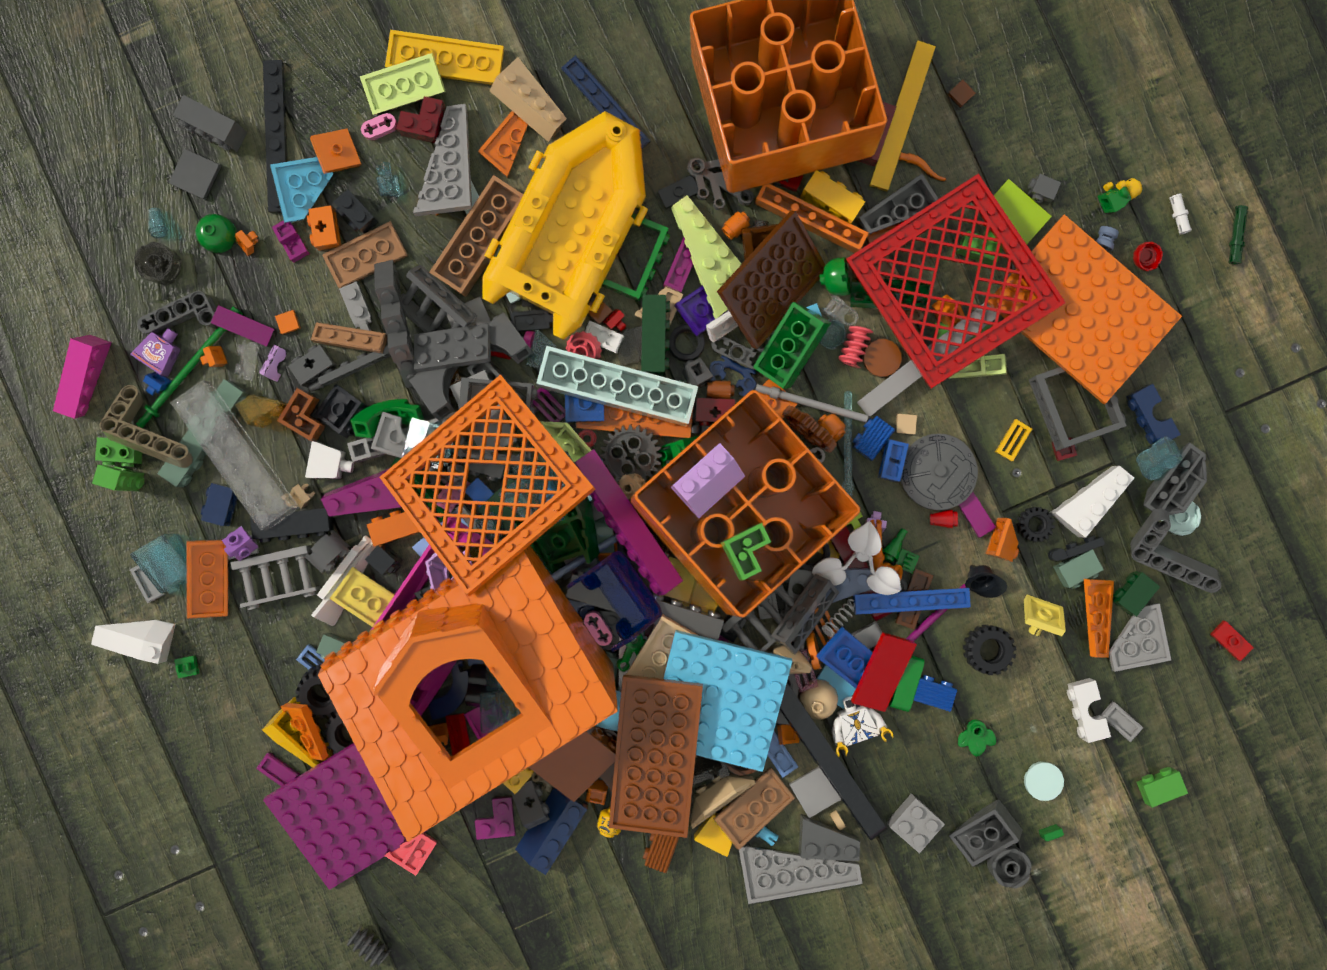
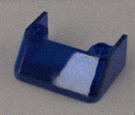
[567,551,662,652]

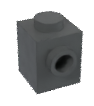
[1027,174,1061,204]

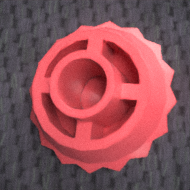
[566,331,602,359]

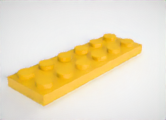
[385,30,504,85]

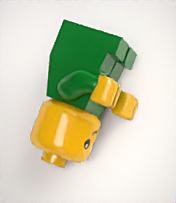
[1097,178,1142,213]

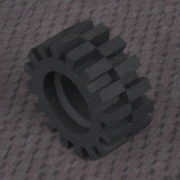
[1016,507,1055,542]

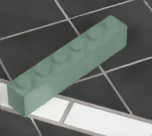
[157,379,249,487]

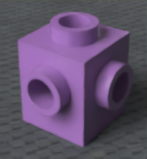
[222,526,258,561]

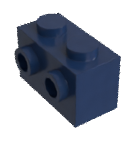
[201,483,240,526]

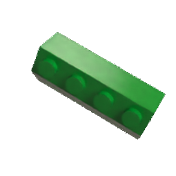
[753,302,831,389]

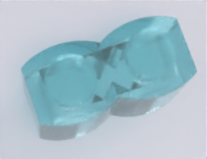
[1136,436,1183,481]

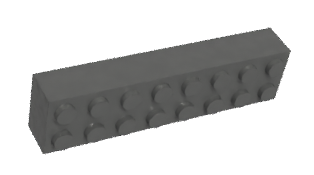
[566,570,724,640]

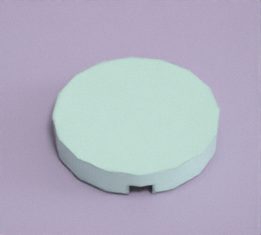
[1161,502,1201,536]
[1024,761,1064,801]

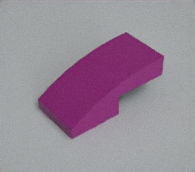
[272,220,310,263]

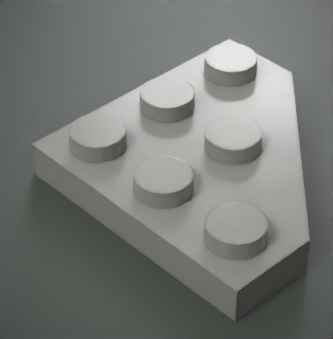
[1109,603,1171,672]

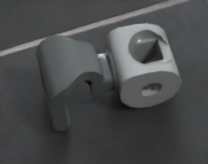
[429,465,465,492]

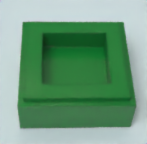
[1038,824,1064,842]

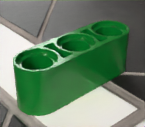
[889,655,924,712]

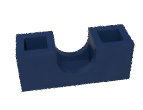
[1126,384,1181,447]

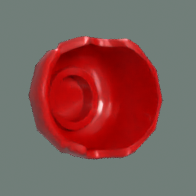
[1133,242,1163,272]

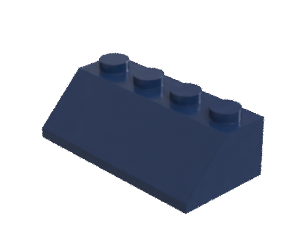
[515,787,589,875]

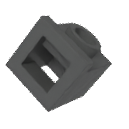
[681,358,713,389]

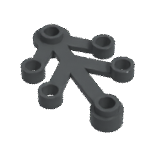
[687,158,754,210]

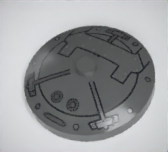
[900,434,978,510]

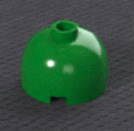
[195,214,236,253]
[820,257,851,296]

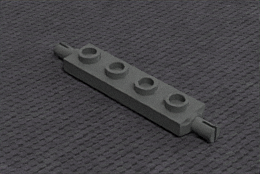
[308,345,391,392]

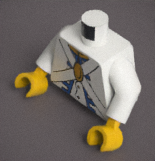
[832,697,894,757]

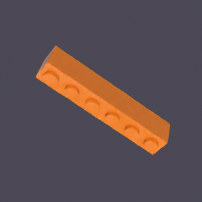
[755,184,869,253]

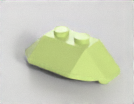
[541,421,591,462]

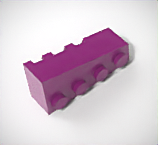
[321,469,401,516]

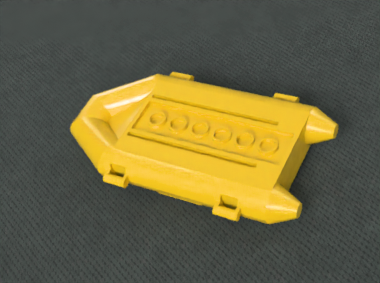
[482,111,648,340]

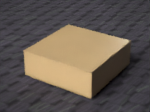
[895,414,917,435]

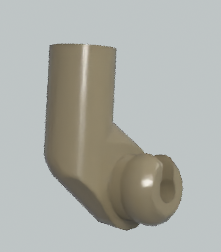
[531,772,553,792]

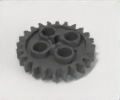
[600,424,662,482]

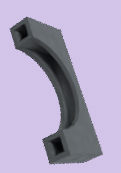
[409,312,533,421]

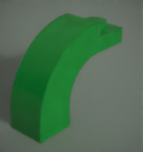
[350,399,424,438]

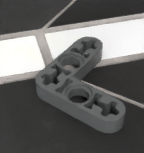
[712,326,778,369]

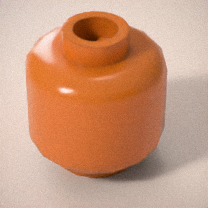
[818,414,846,442]

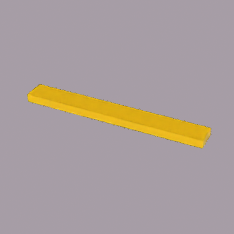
[869,41,936,192]

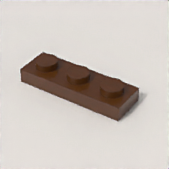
[895,569,934,629]

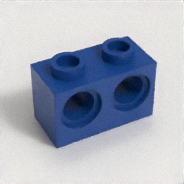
[877,440,909,482]

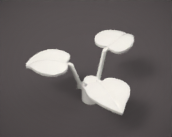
[812,521,902,595]

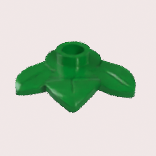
[958,720,996,757]

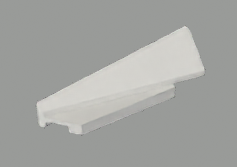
[312,535,377,626]

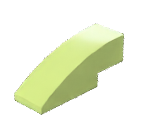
[948,354,1007,379]

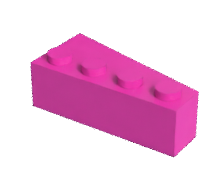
[53,335,112,419]

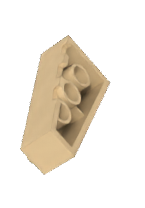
[489,57,567,142]

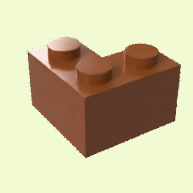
[277,388,326,442]

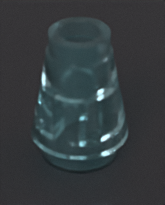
[148,208,168,238]

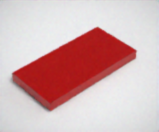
[851,632,917,712]

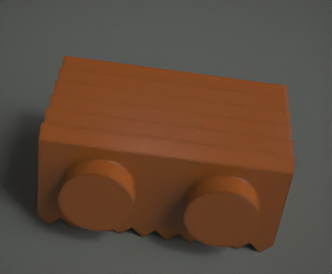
[642,833,679,873]

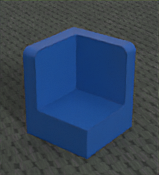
[465,478,495,507]

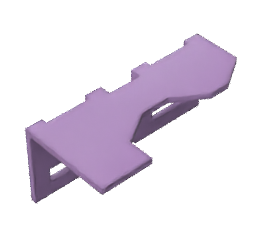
[259,344,286,382]

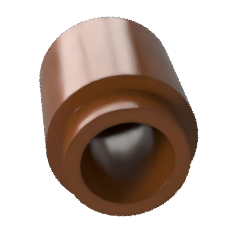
[707,380,734,399]

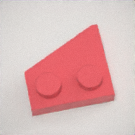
[385,833,438,876]

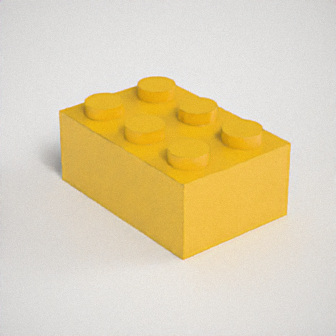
[800,170,865,224]

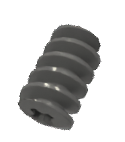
[347,925,391,967]

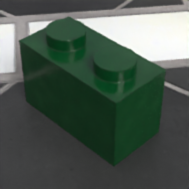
[1113,571,1160,617]

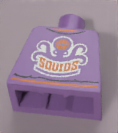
[130,328,180,377]

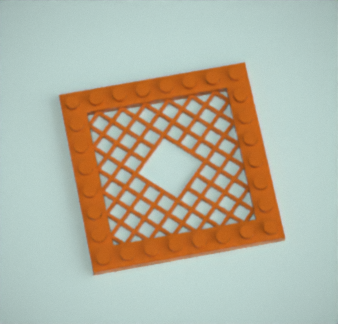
[379,374,596,596]

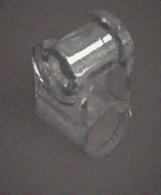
[821,295,858,329]

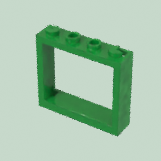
[602,214,670,302]

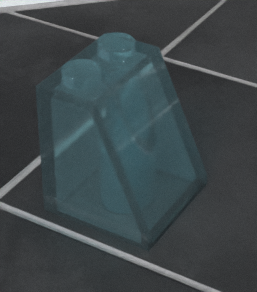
[130,534,187,594]

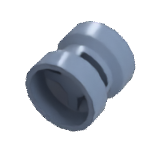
[1095,226,1119,252]

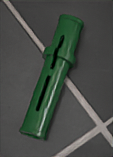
[1228,205,1249,265]

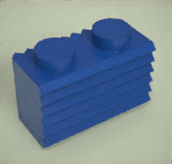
[852,416,895,461]
[914,674,957,712]

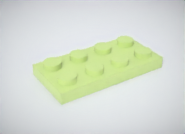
[360,53,446,115]

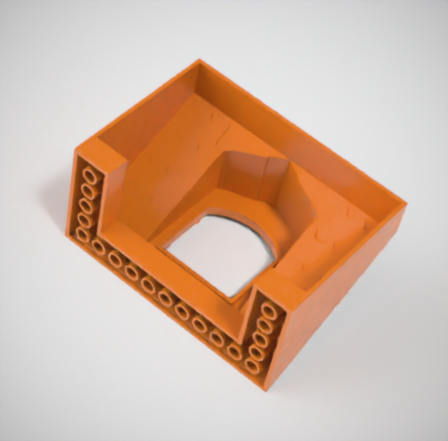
[318,546,618,842]

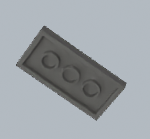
[414,323,491,372]

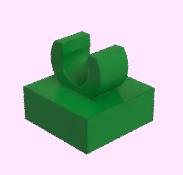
[894,548,920,574]
[174,655,199,678]

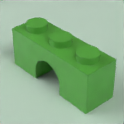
[92,465,144,491]

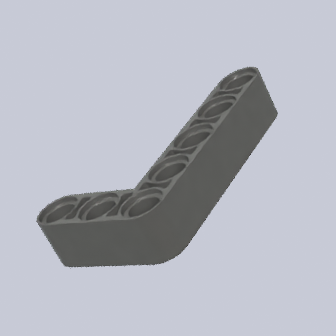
[1130,508,1221,593]

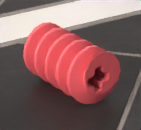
[838,326,873,368]

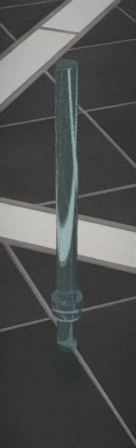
[842,391,854,498]

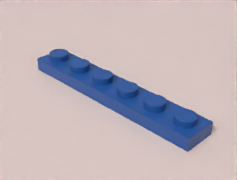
[853,588,971,614]

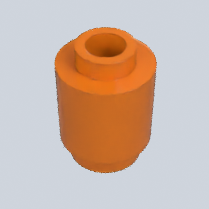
[722,211,750,240]

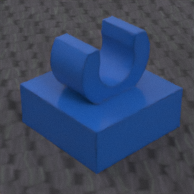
[143,372,172,396]

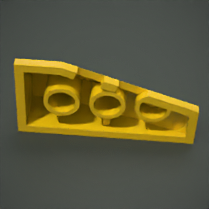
[262,697,334,767]

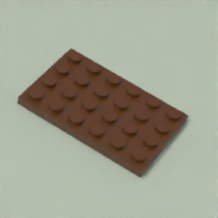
[717,211,825,349]

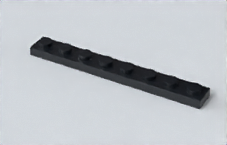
[263,60,287,213]

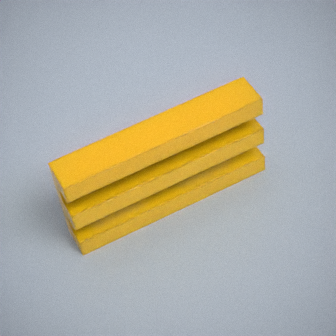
[995,419,1032,462]

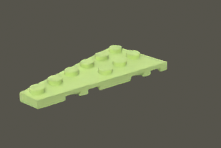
[671,195,741,319]

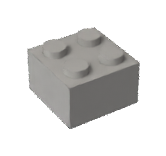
[886,793,945,854]

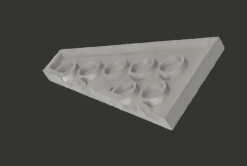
[413,104,472,217]
[739,846,863,904]

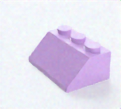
[671,443,745,518]

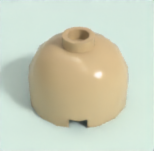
[799,679,838,720]

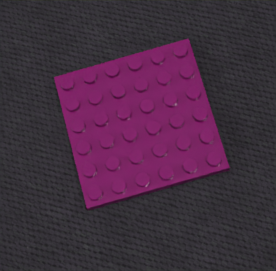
[263,743,427,890]

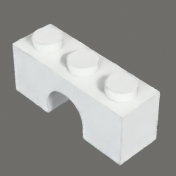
[1067,678,1111,743]

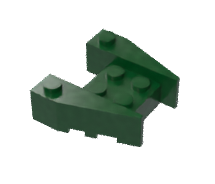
[514,497,600,574]

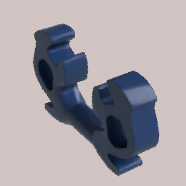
[709,355,756,397]

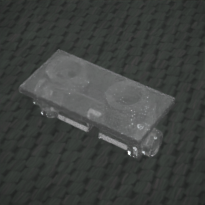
[234,340,258,381]

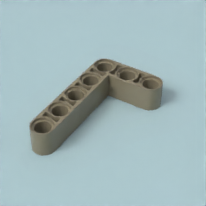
[100,385,193,468]

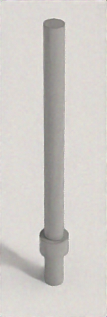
[755,384,868,423]

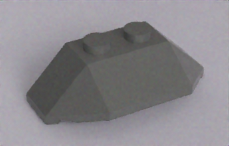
[1143,443,1207,515]

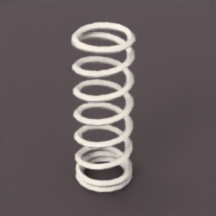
[822,599,854,637]

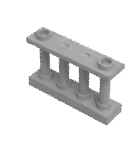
[231,545,321,610]

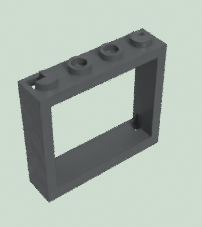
[1029,367,1127,451]
[458,377,537,462]

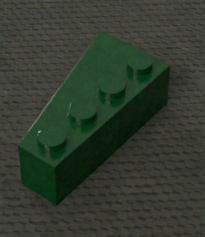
[641,295,670,378]

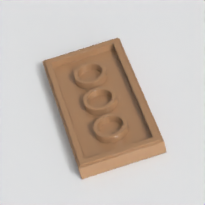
[322,221,408,288]
[713,768,795,850]

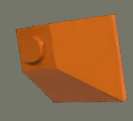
[986,518,1019,562]

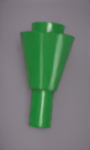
[882,528,907,563]

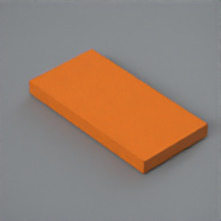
[186,540,228,619]

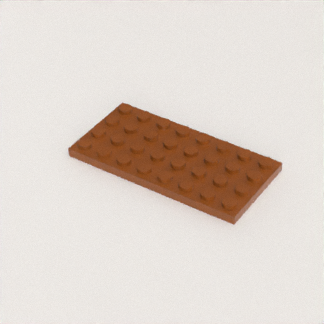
[609,674,703,838]

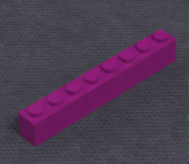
[574,449,683,596]

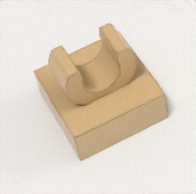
[289,484,315,509]

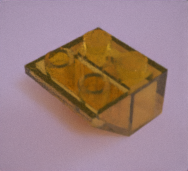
[235,395,288,428]

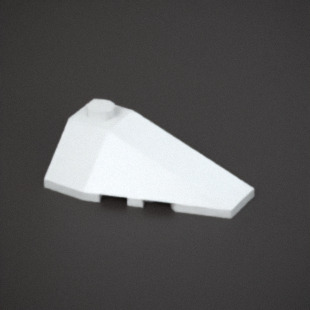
[91,620,176,664]

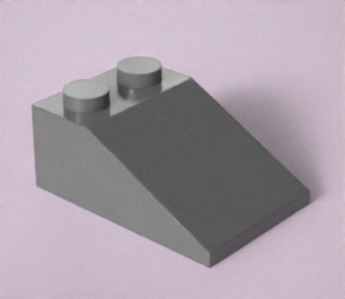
[949,799,1023,867]

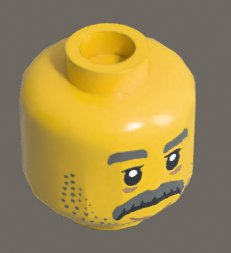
[597,807,621,838]

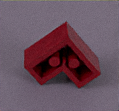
[397,96,446,143]

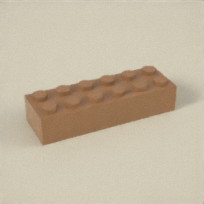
[429,175,523,297]

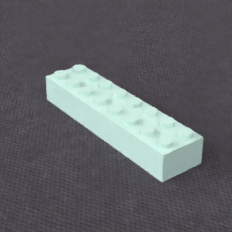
[536,346,698,427]

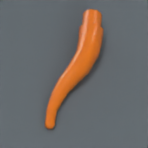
[899,152,946,181]

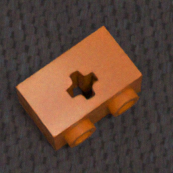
[307,205,341,251]

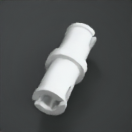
[1169,194,1192,235]

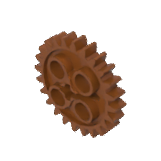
[782,405,837,453]

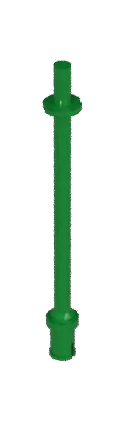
[136,306,243,428]

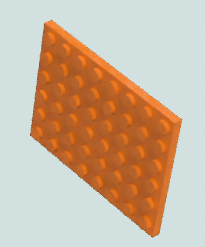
[987,214,1182,404]

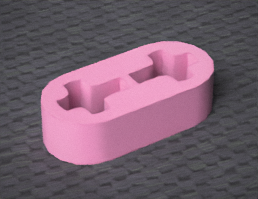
[361,113,398,140]
[584,610,613,646]

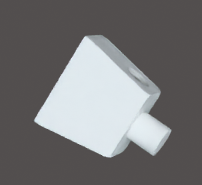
[305,441,354,479]

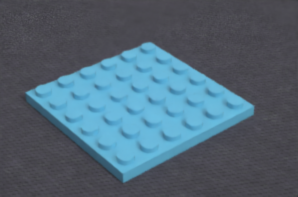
[663,630,792,772]

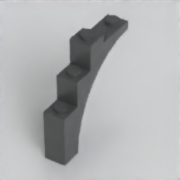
[374,260,418,388]

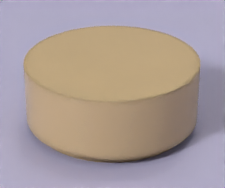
[830,810,846,830]

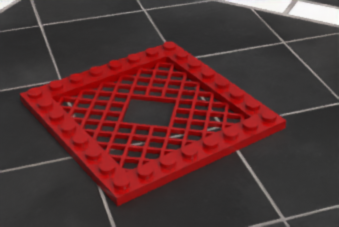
[846,173,1066,389]

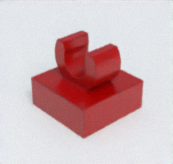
[603,309,626,331]

